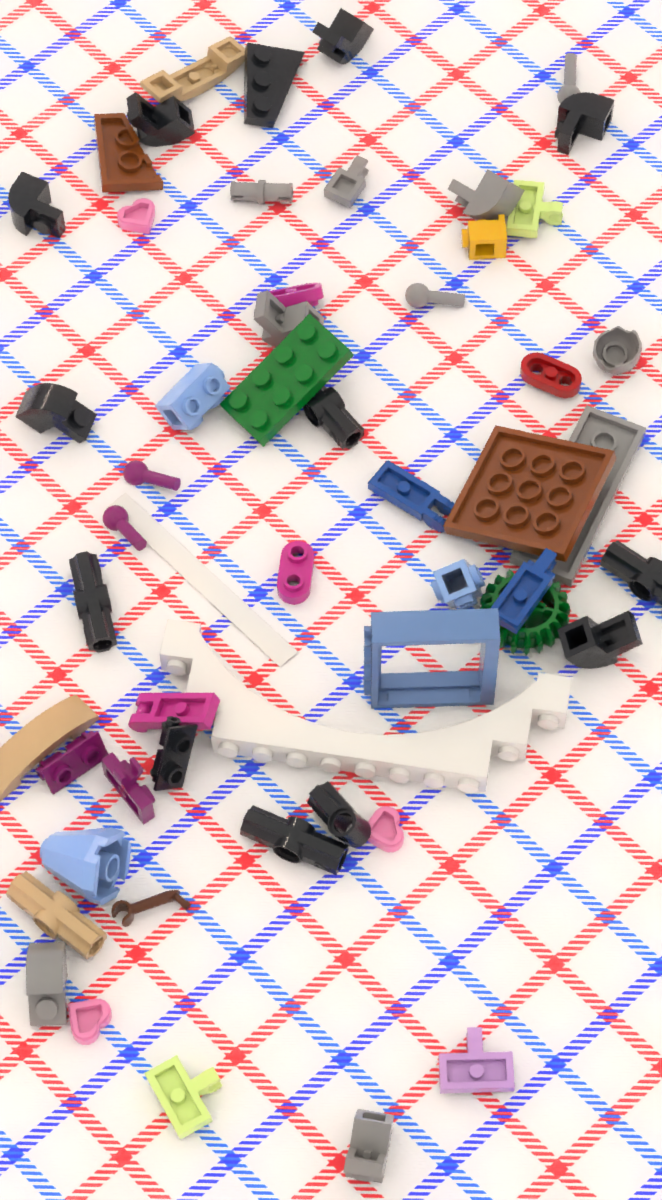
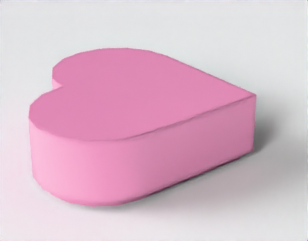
[117,198,155,234]
[368,806,404,852]
[67,999,112,1045]

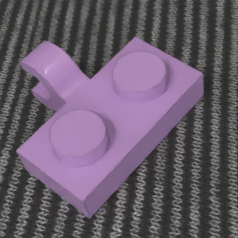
[438,1027,515,1094]

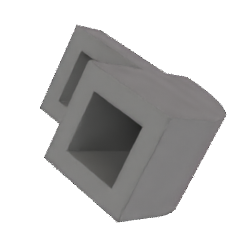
[448,169,525,220]
[254,290,324,347]
[26,942,68,1026]
[343,1109,394,1183]

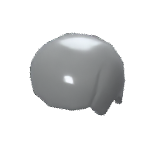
[593,326,642,375]

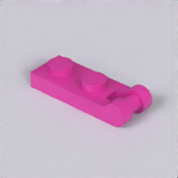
[128,693,220,733]

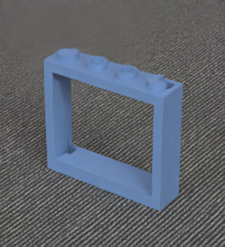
[363,608,500,709]

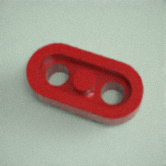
[520,352,582,398]

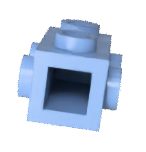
[155,363,230,430]
[431,559,486,609]

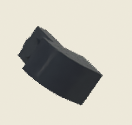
[312,8,374,64]
[126,92,195,147]
[555,92,615,155]
[8,172,66,238]
[15,383,97,444]
[557,611,643,669]

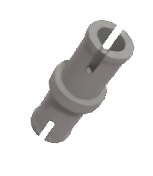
[230,180,293,204]

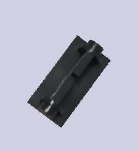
[150,716,198,791]

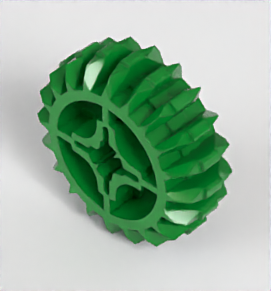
[479,569,570,656]

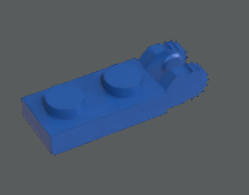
[368,460,455,533]

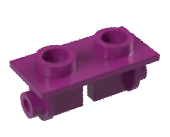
[35,731,108,795]

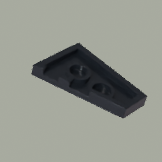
[244,43,305,128]

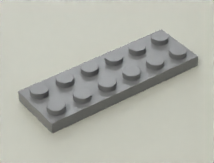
[510,405,646,587]

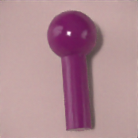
[123,460,181,491]
[103,505,147,551]

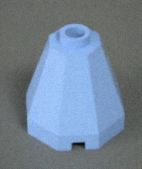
[40,827,131,906]

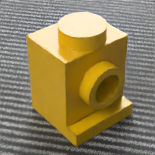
[461,214,507,260]

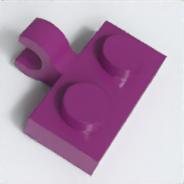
[101,752,155,825]

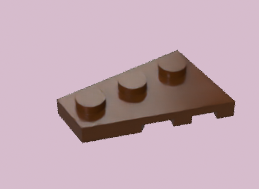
[94,113,163,193]

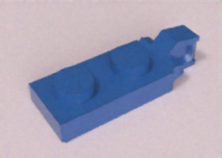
[491,548,557,634]

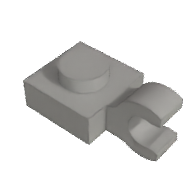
[324,155,369,208]

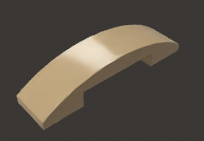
[140,36,245,103]
[0,695,99,802]

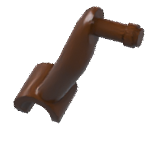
[111,890,191,927]

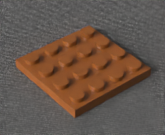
[443,425,616,562]

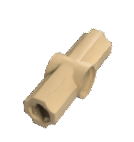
[6,871,107,959]

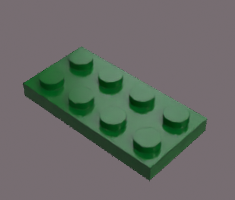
[219,314,354,447]

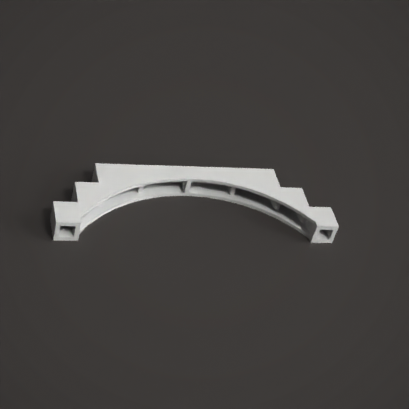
[159,619,572,793]

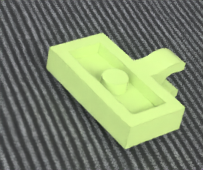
[506,180,563,238]
[144,1055,222,1140]

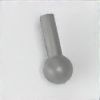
[557,53,581,104]
[405,283,465,308]

